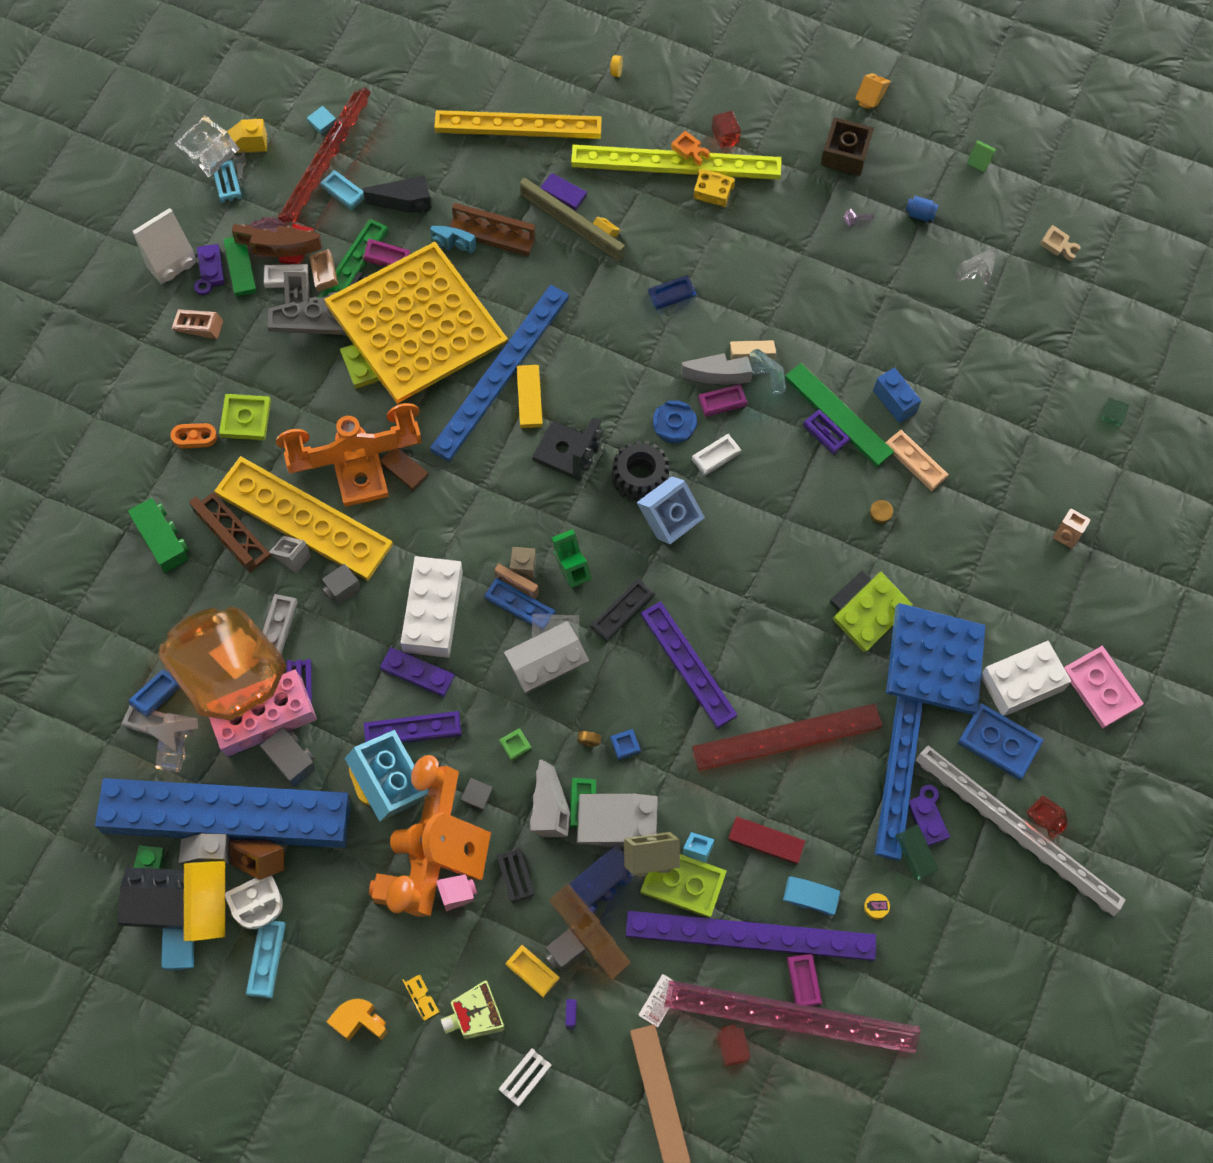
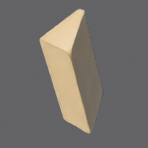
[730,341,776,362]

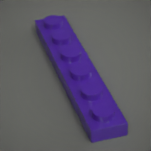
[641,601,738,729]

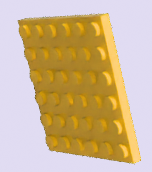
[324,242,508,404]

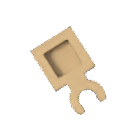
[1040,225,1081,261]

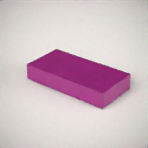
[363,239,410,267]
[698,384,748,417]
[787,954,822,1009]

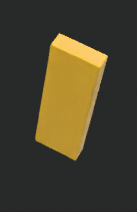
[517,365,542,428]

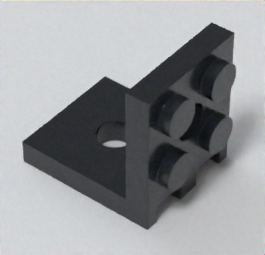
[532,417,603,482]

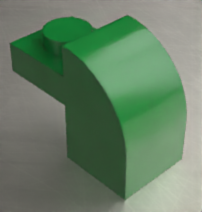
[551,529,592,588]

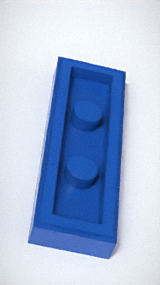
[484,578,556,632]

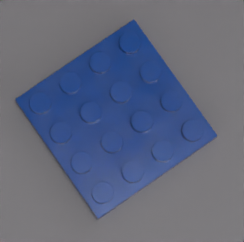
[886,603,985,715]

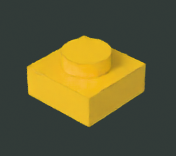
[593,217,621,237]

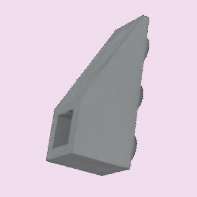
[530,760,570,837]

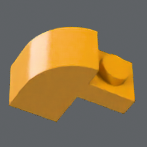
[327,999,388,1041]

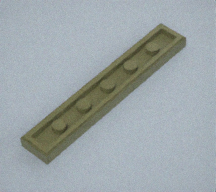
[520,177,625,262]

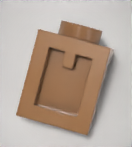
[1053,509,1091,548]

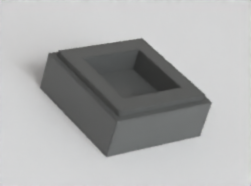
[461,778,493,811]

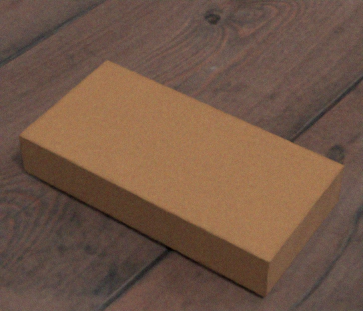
[309,249,338,292]
[494,563,539,599]

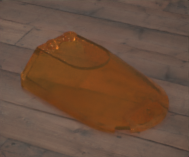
[159,606,286,721]

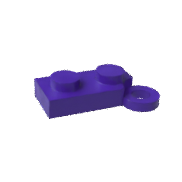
[194,244,225,295]
[908,785,950,847]

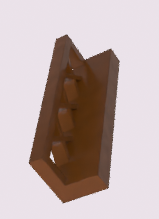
[449,202,536,256]
[189,492,271,573]

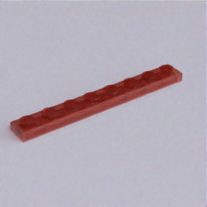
[277,87,371,223]
[692,703,882,771]

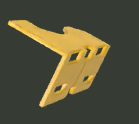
[402,974,439,1021]

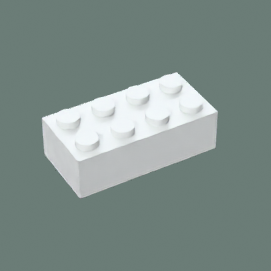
[401,556,463,658]

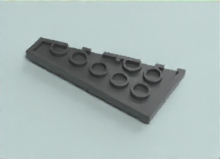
[268,291,347,335]

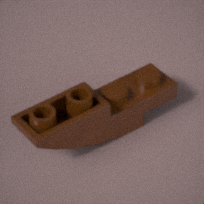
[231,224,322,257]

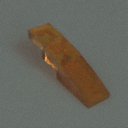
[548,884,631,979]

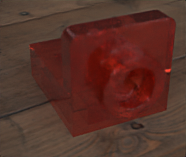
[1027,795,1068,839]

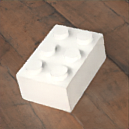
[981,641,1071,716]

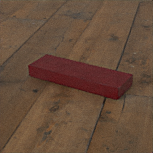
[728,816,806,865]

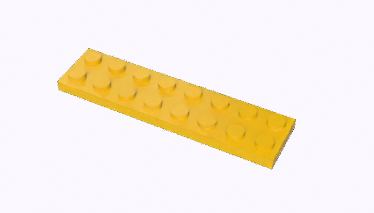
[214,456,393,581]

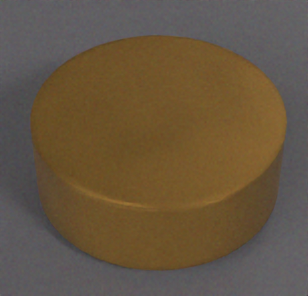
[870,500,893,524]
[577,731,602,747]

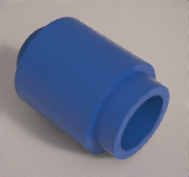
[905,196,938,222]

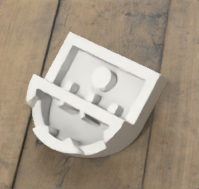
[225,875,283,929]

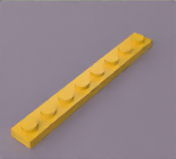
[434,110,602,139]

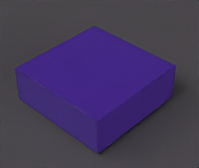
[566,999,577,1029]

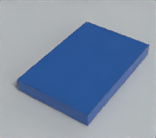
[957,703,1044,781]

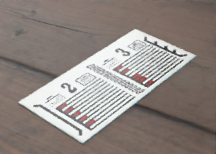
[639,974,682,1027]

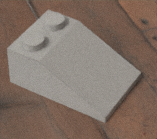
[577,794,658,848]

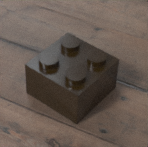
[821,117,874,176]

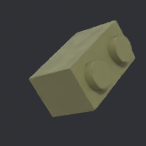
[624,832,680,876]

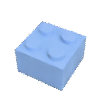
[637,476,705,544]

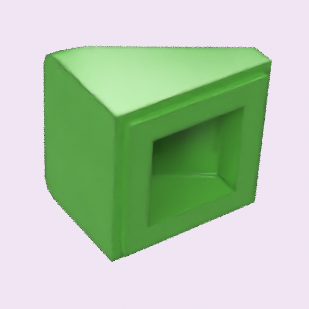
[967,140,996,172]

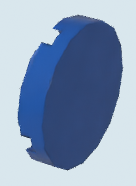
[653,401,697,443]

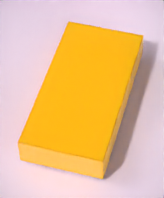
[505,945,560,998]

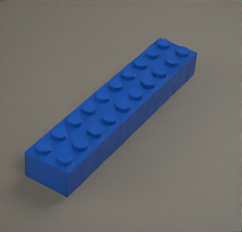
[95,778,351,848]

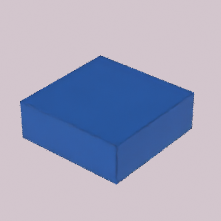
[610,729,641,760]

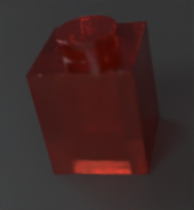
[711,110,741,148]
[716,1025,750,1067]

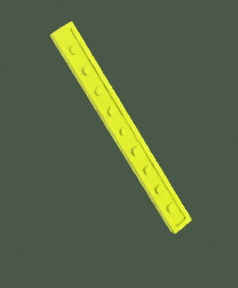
[571,145,781,180]

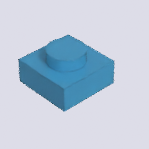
[683,832,714,863]

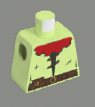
[440,980,505,1039]

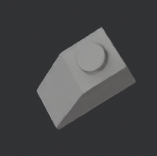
[179,834,230,866]

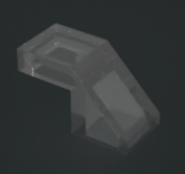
[155,713,191,772]

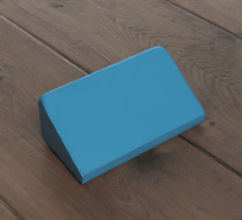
[162,928,194,971]

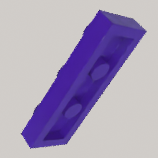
[380,647,455,698]

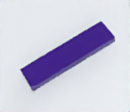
[364,711,462,743]

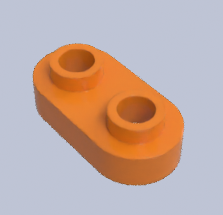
[171,423,217,448]

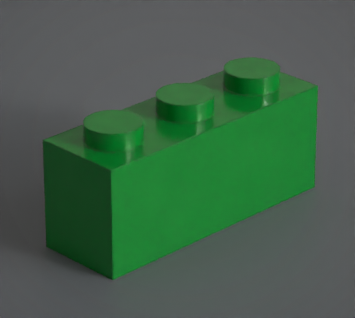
[128,498,189,574]

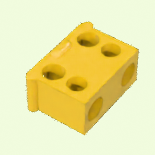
[693,169,735,207]

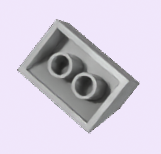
[504,621,589,694]

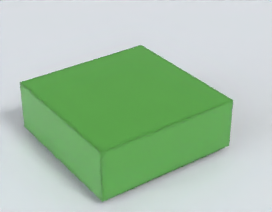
[499,728,532,762]

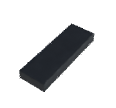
[590,578,655,642]

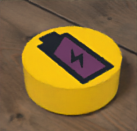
[864,893,890,920]

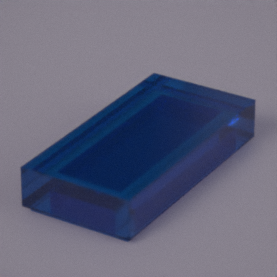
[648,275,696,310]

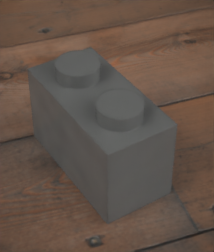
[260,727,316,787]

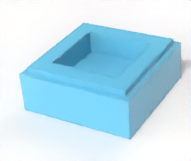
[307,106,337,134]

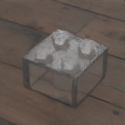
[174,116,239,177]

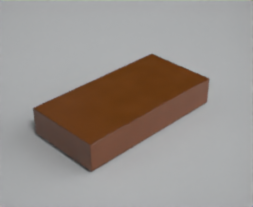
[380,448,429,491]

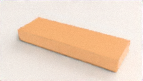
[885,430,949,491]

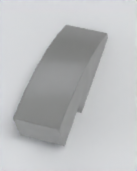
[681,353,753,385]

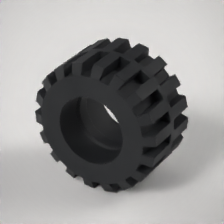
[612,441,670,503]

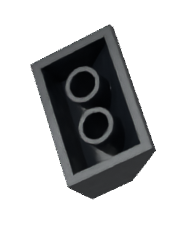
[117,867,184,929]

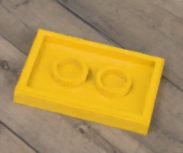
[184,861,225,941]

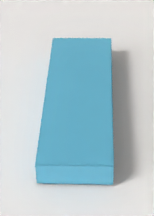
[246,921,286,999]

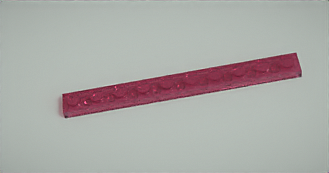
[664,980,921,1054]

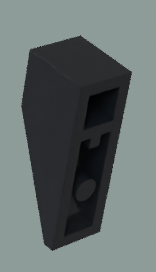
[362,176,432,213]

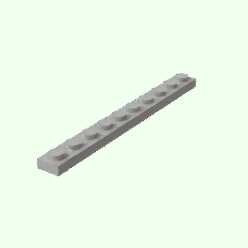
[916,746,1125,916]

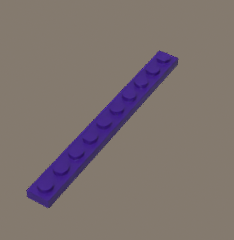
[626,911,876,961]

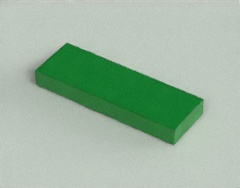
[223,237,257,297]

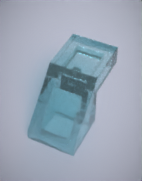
[750,349,786,395]

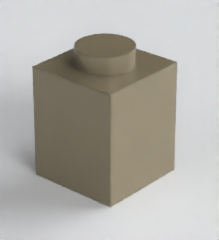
[510,547,536,581]

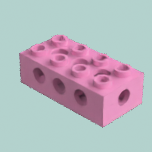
[205,669,317,757]

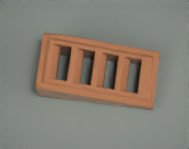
[172,310,223,339]

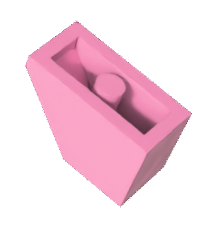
[436,875,477,911]

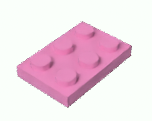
[1064,646,1144,729]

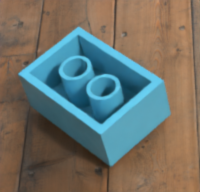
[345,730,429,822]

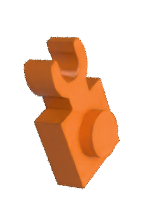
[671,131,710,166]

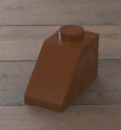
[229,840,285,880]

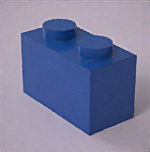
[873,368,922,424]

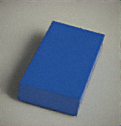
[128,669,181,718]

